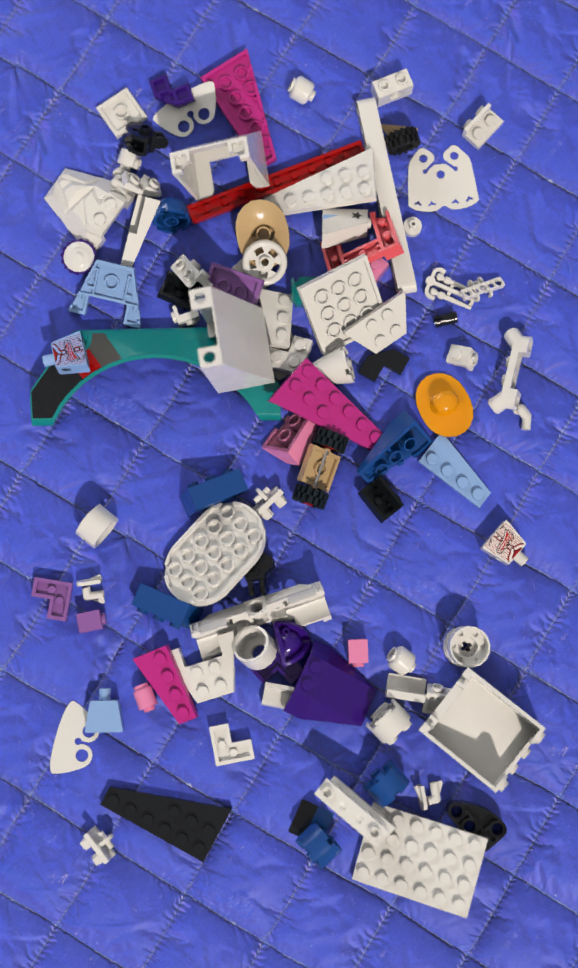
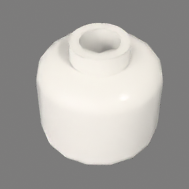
[287,76,316,105]
[386,646,416,675]

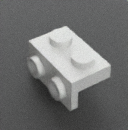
[170,254,213,289]

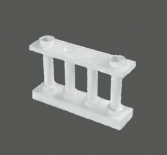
[314,776,396,848]

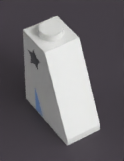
[322,209,371,248]

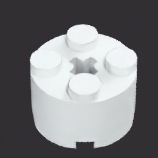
[366,698,412,745]

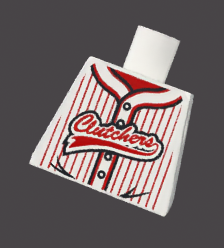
[480,520,529,567]

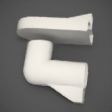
[111,168,134,195]
[76,574,105,603]
[413,780,443,811]

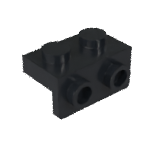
[157,270,203,311]
[357,475,404,523]

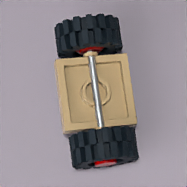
[292,427,349,510]

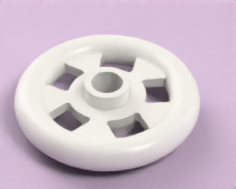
[242,239,287,285]

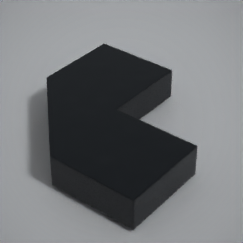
[358,349,410,383]

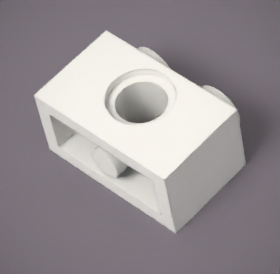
[371,68,414,108]

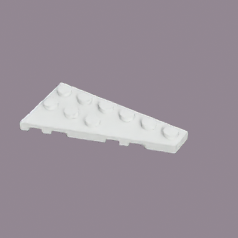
[264,148,377,216]

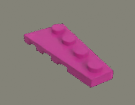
[133,644,199,724]

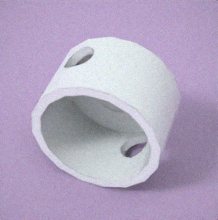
[75,504,118,548]
[232,625,277,670]

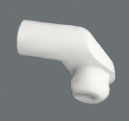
[513,404,532,430]

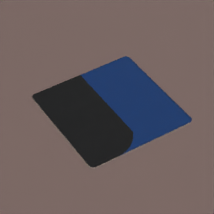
[289,799,334,836]

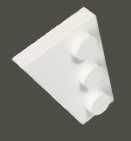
[259,289,293,350]

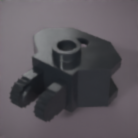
[123,122,168,156]
[244,552,275,597]

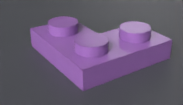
[31,577,74,622]

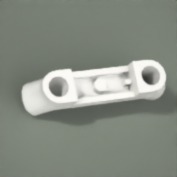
[488,328,533,414]

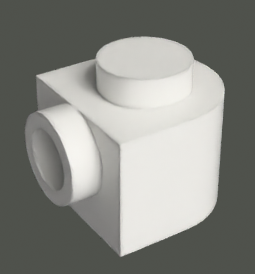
[117,148,142,171]

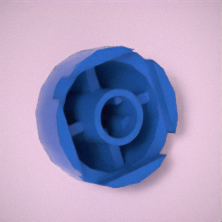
[152,197,190,233]

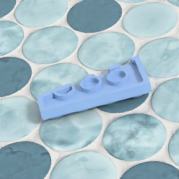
[418,435,491,509]

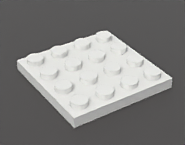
[297,254,383,356]

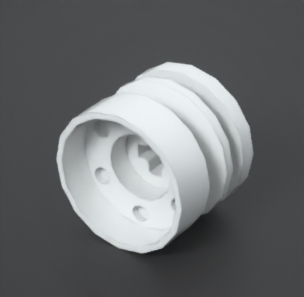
[443,626,490,668]

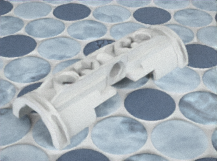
[189,581,332,661]

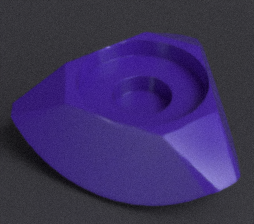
[273,621,312,666]

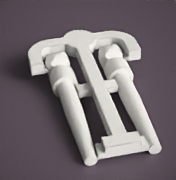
[424,267,476,310]

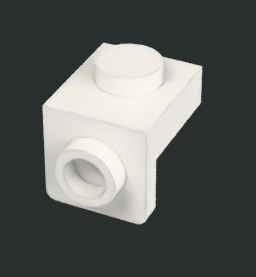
[170,305,201,327]
[446,344,478,371]

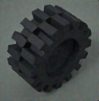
[384,126,421,156]

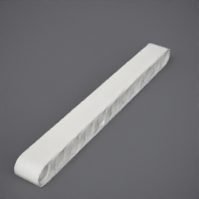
[356,97,417,294]

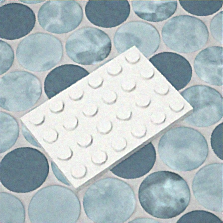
[352,801,488,919]

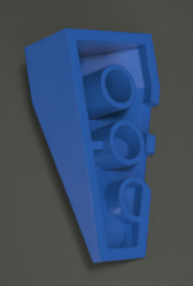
[357,410,433,483]

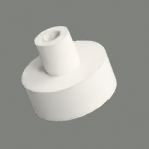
[403,217,422,237]

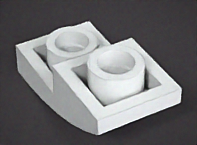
[121,170,162,197]

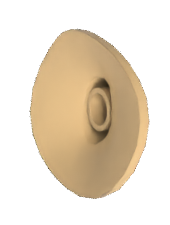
[236,199,290,266]

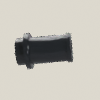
[433,311,458,328]

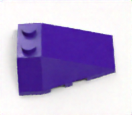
[283,640,377,726]

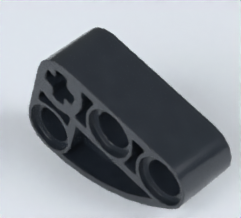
[446,800,507,851]

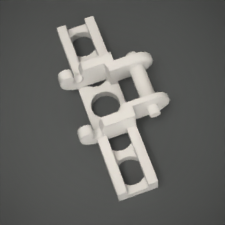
[459,277,505,302]

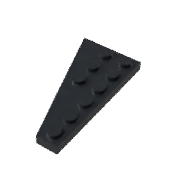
[100,786,232,862]

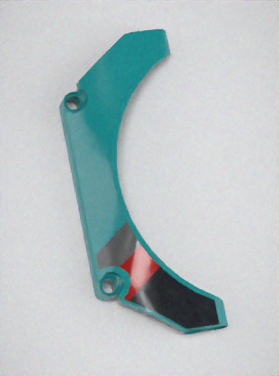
[30,327,281,426]

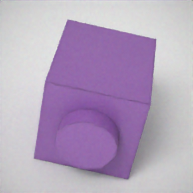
[76,609,107,633]

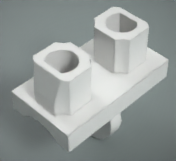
[252,486,287,521]
[80,826,117,865]

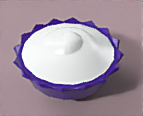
[61,239,97,275]

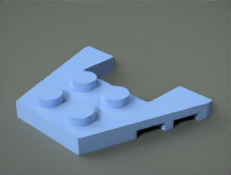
[68,259,142,328]

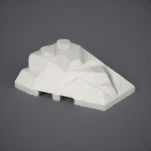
[44,168,138,254]

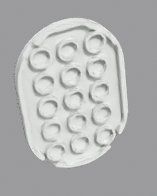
[164,501,266,606]

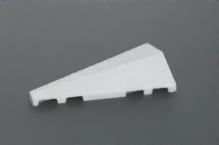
[121,194,161,267]

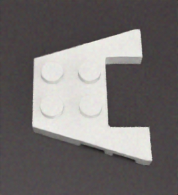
[171,630,235,703]

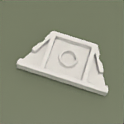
[342,291,407,354]

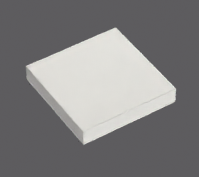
[96,87,148,139]

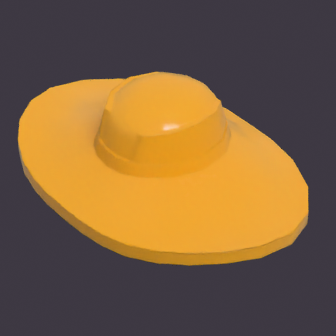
[416,373,473,437]

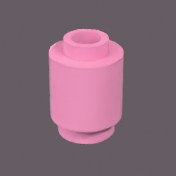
[133,682,158,713]

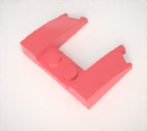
[320,211,404,271]

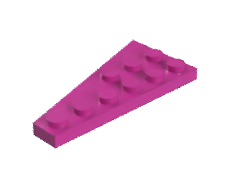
[200,49,276,166]
[267,358,383,451]

